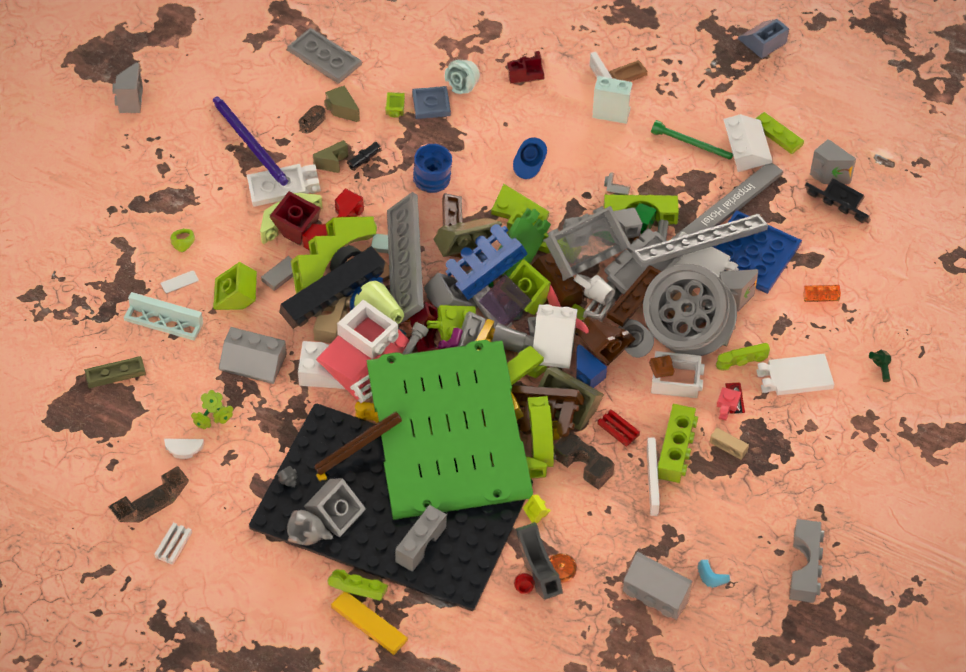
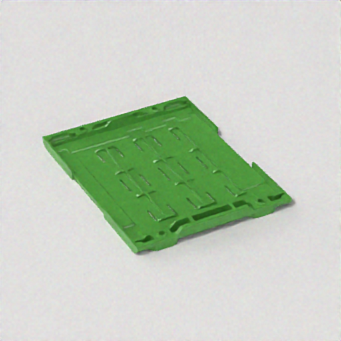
[366,340,533,520]

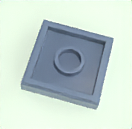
[412,86,451,119]

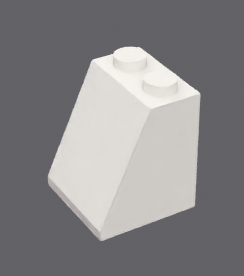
[533,304,577,369]

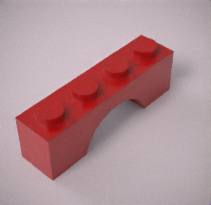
[302,188,364,251]

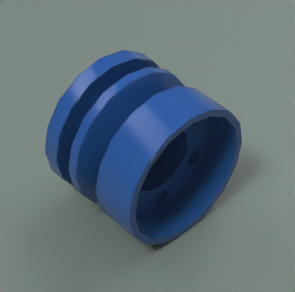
[413,144,452,193]

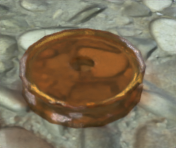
[549,553,577,583]

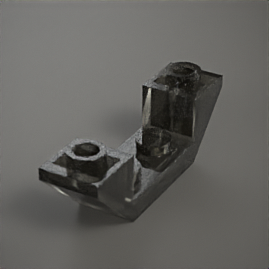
[108,466,189,523]

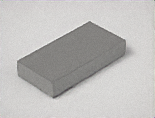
[261,256,293,291]

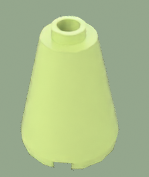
[354,281,404,324]

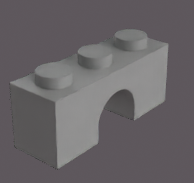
[395,505,447,572]

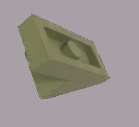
[312,140,348,173]

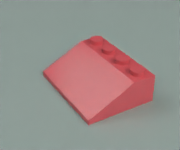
[316,317,409,400]

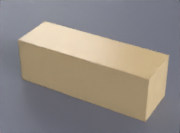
[709,427,749,460]

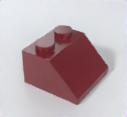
[270,191,321,245]

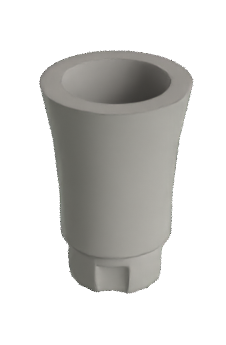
[492,322,534,353]

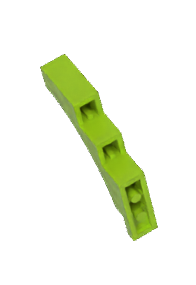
[291,216,377,294]

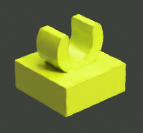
[523,495,551,523]

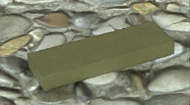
[84,356,146,388]

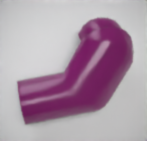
[438,328,463,349]

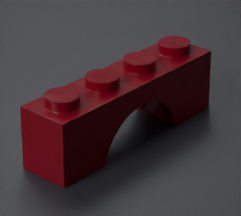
[410,301,440,378]

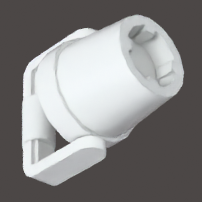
[574,274,615,305]

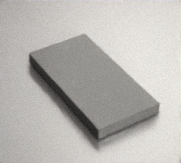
[287,28,362,84]

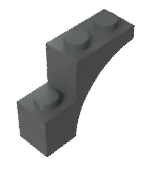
[516,522,563,600]

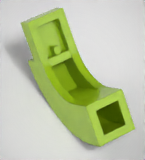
[528,396,554,467]

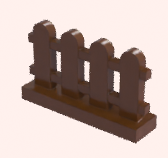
[512,385,584,438]

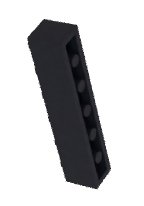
[279,246,386,329]

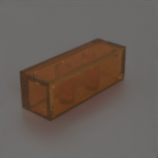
[803,285,841,302]

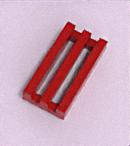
[597,409,640,447]

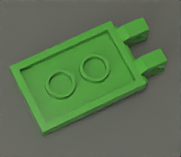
[498,208,551,279]

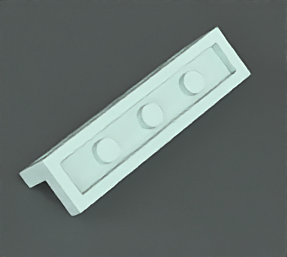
[124,292,203,341]

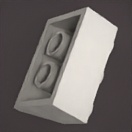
[219,327,287,384]
[623,552,692,620]

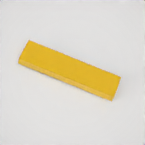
[331,591,408,655]

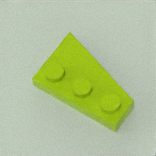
[491,184,549,223]

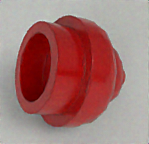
[514,573,535,594]

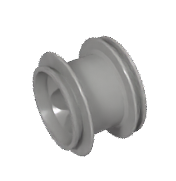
[643,264,737,356]

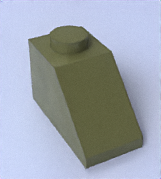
[324,85,360,122]

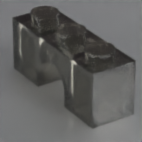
[553,432,615,490]

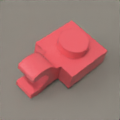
[717,387,741,421]

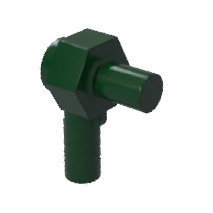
[868,349,892,382]

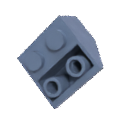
[738,19,789,59]

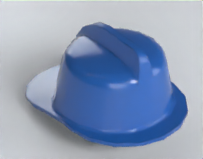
[513,137,547,179]

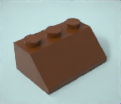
[532,252,583,308]

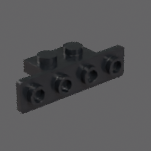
[805,178,871,223]

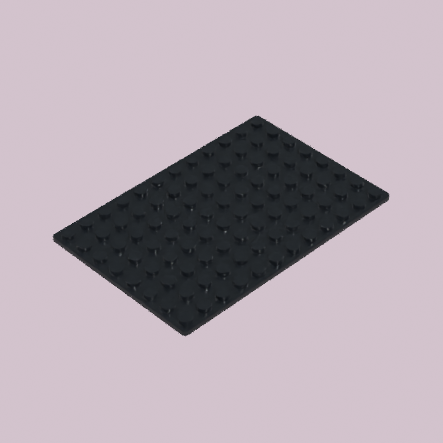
[249,403,533,611]

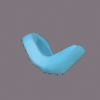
[698,560,730,588]

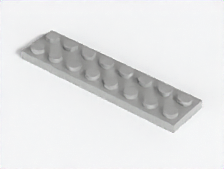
[387,192,424,325]

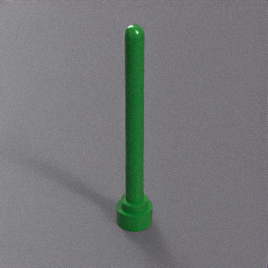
[651,120,733,159]

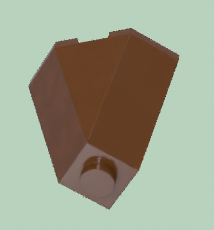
[575,316,636,365]

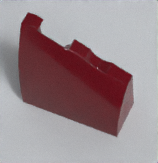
[507,51,545,84]

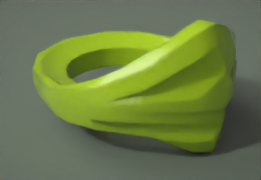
[170,229,195,252]

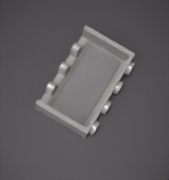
[543,206,631,281]

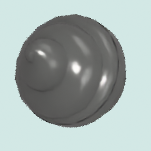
[277,466,297,487]

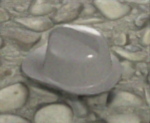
[619,319,654,358]

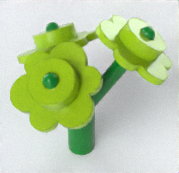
[191,390,233,429]

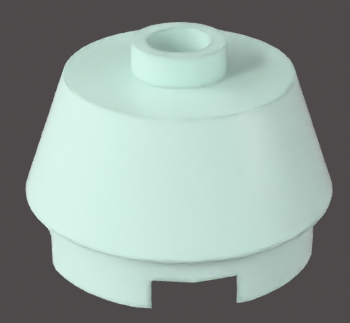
[444,60,480,94]

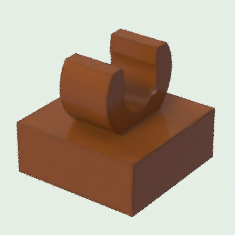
[649,355,675,378]

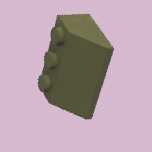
[433,218,502,257]
[538,367,604,430]

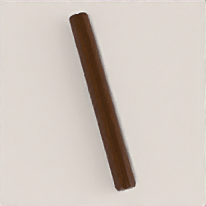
[314,412,402,475]

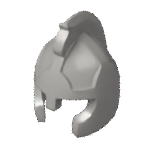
[287,510,333,545]

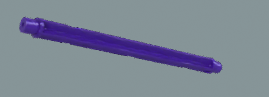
[213,96,288,186]

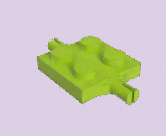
[427,305,476,341]

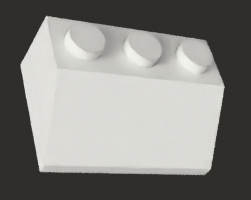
[723,114,773,172]

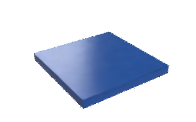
[712,210,802,294]

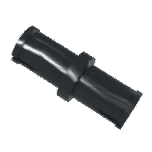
[347,141,382,171]

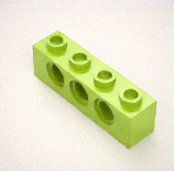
[658,404,698,483]

